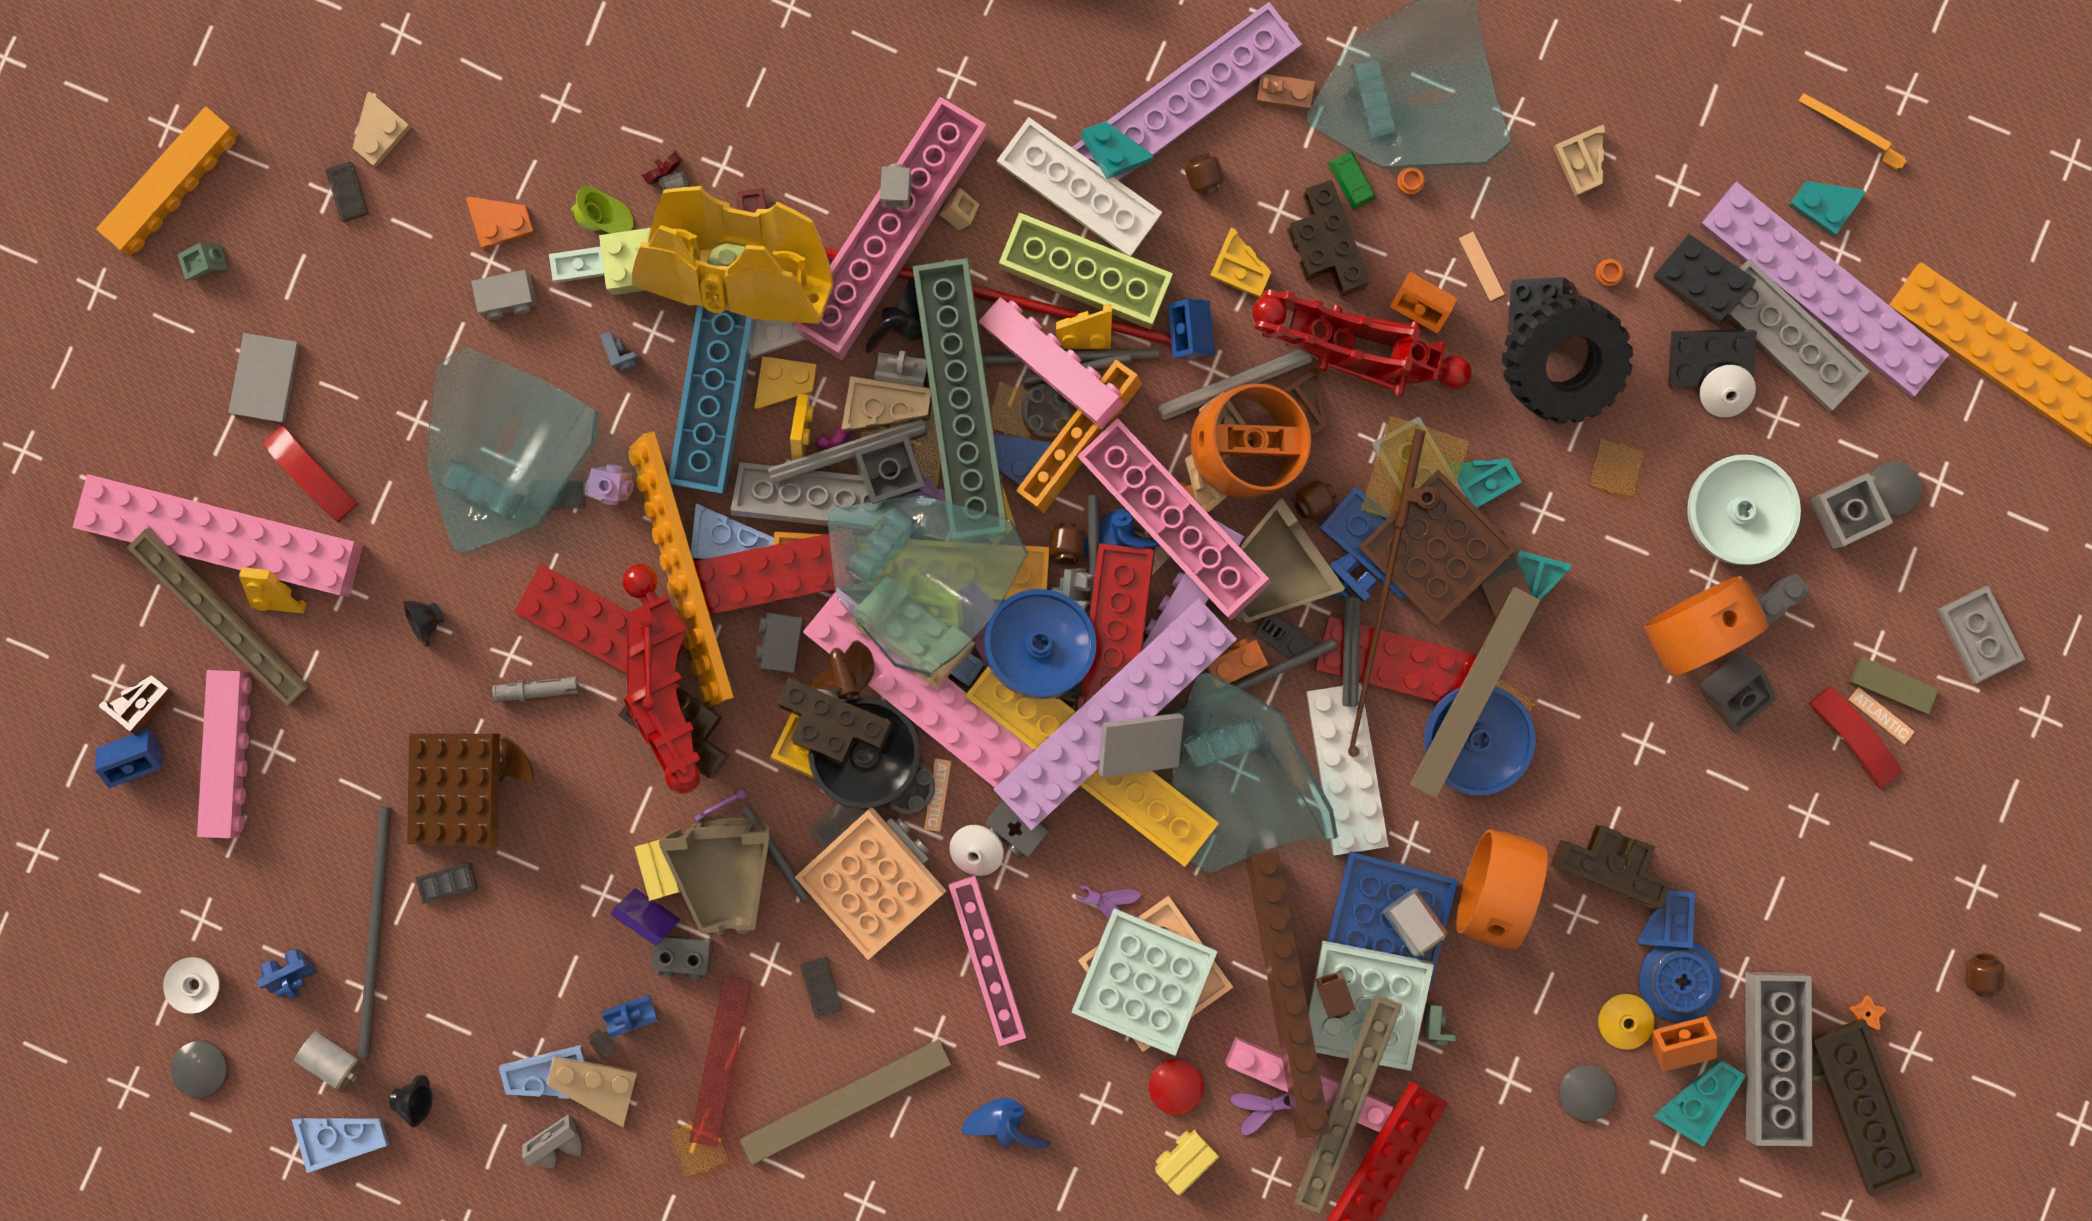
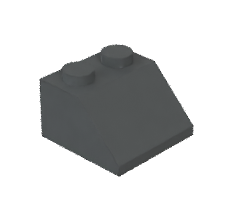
[854,434,925,504]
[1699,650,1777,733]

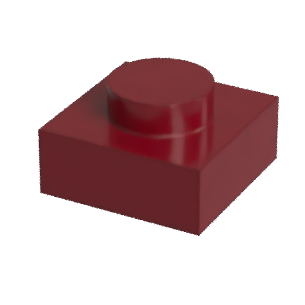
[736,188,767,213]

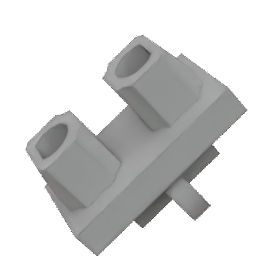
[874,351,927,387]
[1052,567,1095,616]

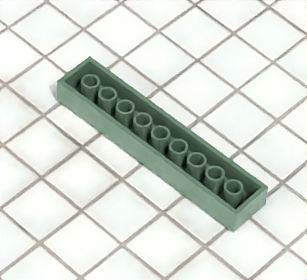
[913,258,1009,542]

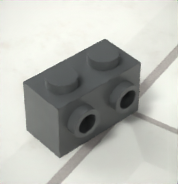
[754,612,802,673]
[651,935,714,979]

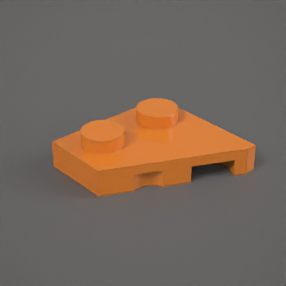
[466,197,535,250]

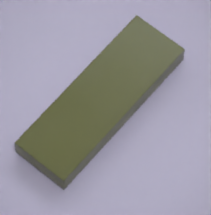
[1849,657,1939,715]

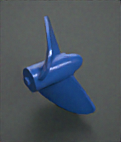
[1084,508,1160,557]
[961,1098,1050,1148]

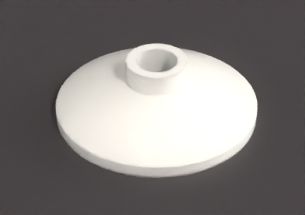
[1700,365,1756,417]
[950,825,1004,876]
[163,957,220,1013]

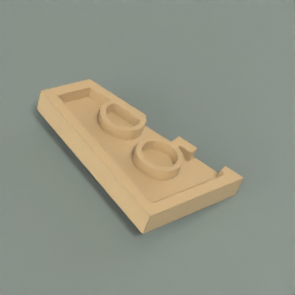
[842,376,931,432]
[547,1056,637,1127]

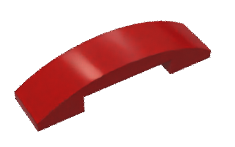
[263,424,358,522]
[1808,686,1902,789]

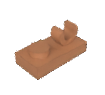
[1256,74,1315,111]

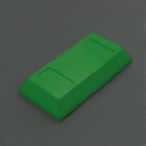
[1328,150,1377,210]

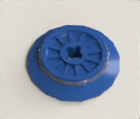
[1638,942,1721,1022]

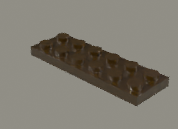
[1812,1018,1923,1196]

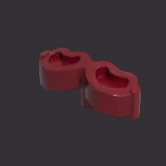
[641,150,682,185]

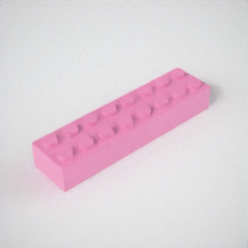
[1077,418,1272,621]

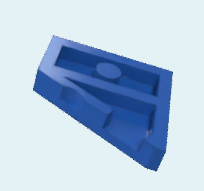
[994,434,1052,486]
[1637,890,1695,948]

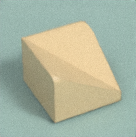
[939,188,980,230]

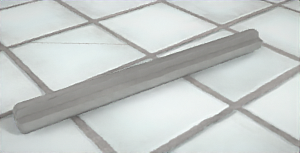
[1158,349,1313,420]
[768,419,927,483]

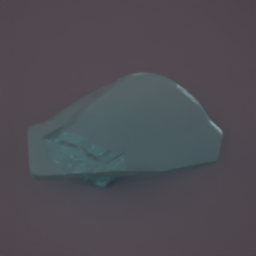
[1307,0,1511,168]
[427,346,599,552]
[828,495,1028,676]
[1172,673,1338,874]

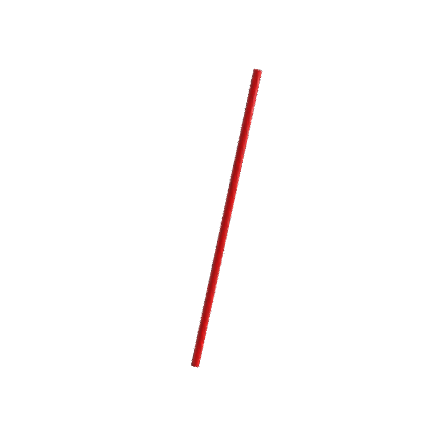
[824,247,1172,346]

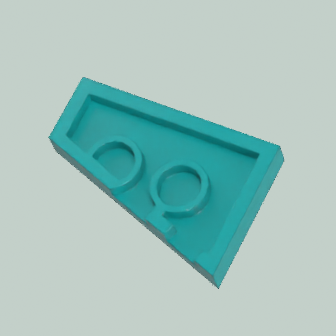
[1653,1059,1746,1147]

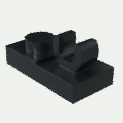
[1254,614,1315,666]

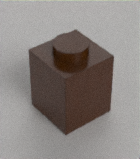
[1315,970,1355,1018]

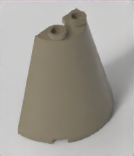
[1236,498,1345,623]
[659,818,770,936]

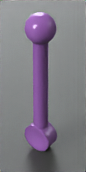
[694,789,747,821]

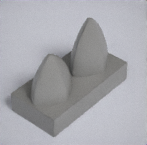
[522,1114,582,1168]

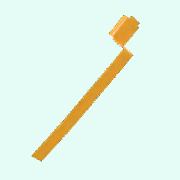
[1798,93,1907,171]

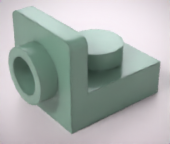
[177,242,228,280]
[1424,1003,1456,1045]

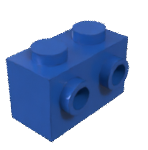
[1168,299,1215,360]
[94,729,162,788]

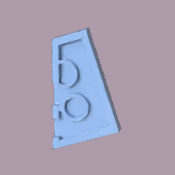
[691,503,774,560]
[499,1045,586,1099]
[292,1118,390,1173]

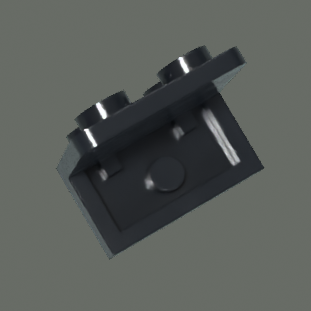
[1508,277,1577,338]

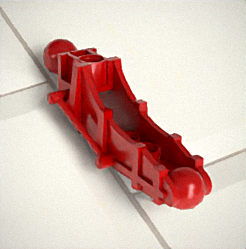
[1252,290,1472,398]
[622,564,701,794]

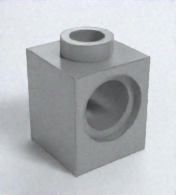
[880,164,912,209]

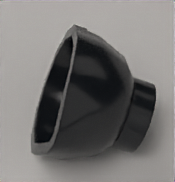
[403,601,444,647]
[389,1075,433,1128]

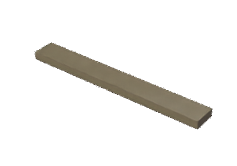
[127,528,309,707]
[1410,587,1540,798]
[1294,994,1402,1215]
[740,1039,952,1165]

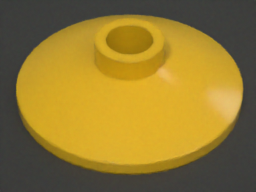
[1598,994,1654,1050]

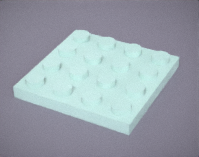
[1071,908,1218,1056]
[1308,941,1434,1071]

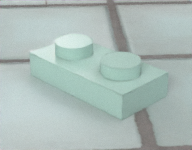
[549,246,605,283]

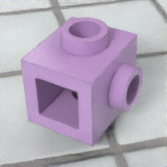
[587,464,634,505]

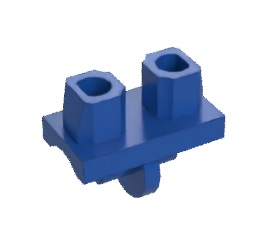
[1329,553,1377,602]
[257,949,317,999]
[601,994,659,1038]

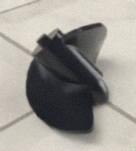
[866,278,923,354]

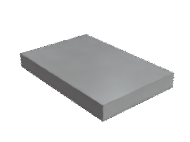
[228,333,300,423]
[1936,585,2026,684]
[1098,713,1184,778]

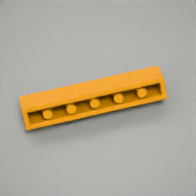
[96,106,239,256]
[1016,360,1142,514]

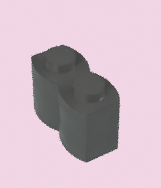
[1756,574,1810,623]

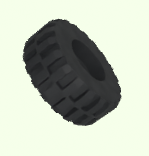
[1502,295,1633,424]

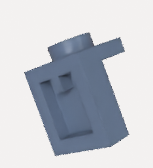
[600,332,641,371]

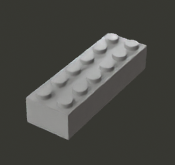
[1745,972,1812,1146]

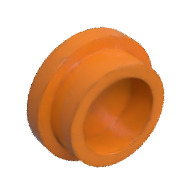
[1397,167,1425,195]
[1595,259,1623,287]

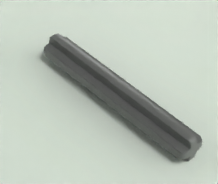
[1342,597,1360,707]

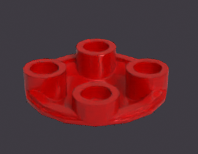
[1149,1059,1204,1115]

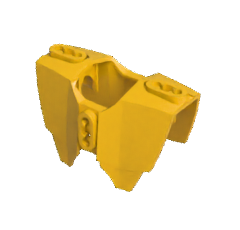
[632,186,834,324]

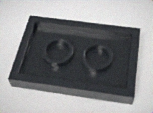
[1654,234,1756,325]
[1668,330,1757,387]

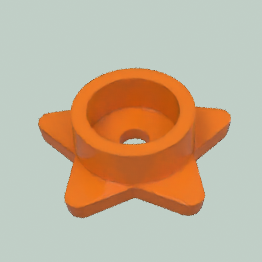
[1849,995,1886,1030]

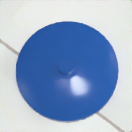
[984,589,1096,699]
[1424,686,1536,795]

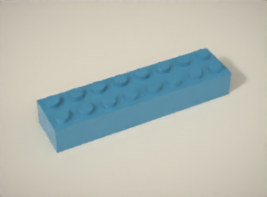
[668,264,756,493]

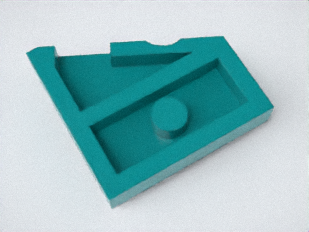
[1080,121,1153,179]
[1788,181,1866,236]
[1448,459,1522,508]
[1517,550,1572,601]

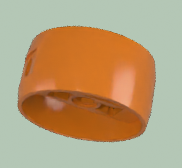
[1191,384,1311,498]
[1643,576,1769,676]
[1456,829,1548,950]

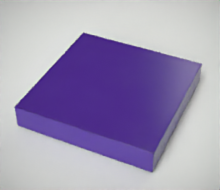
[611,888,680,946]

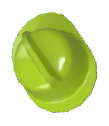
[570,186,633,234]

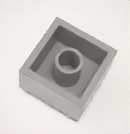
[1809,473,1893,549]

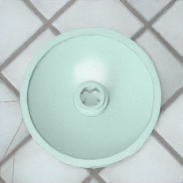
[1687,454,1801,565]

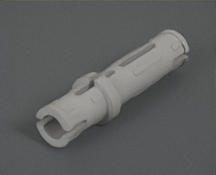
[492,676,579,703]

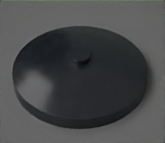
[808,698,920,809]

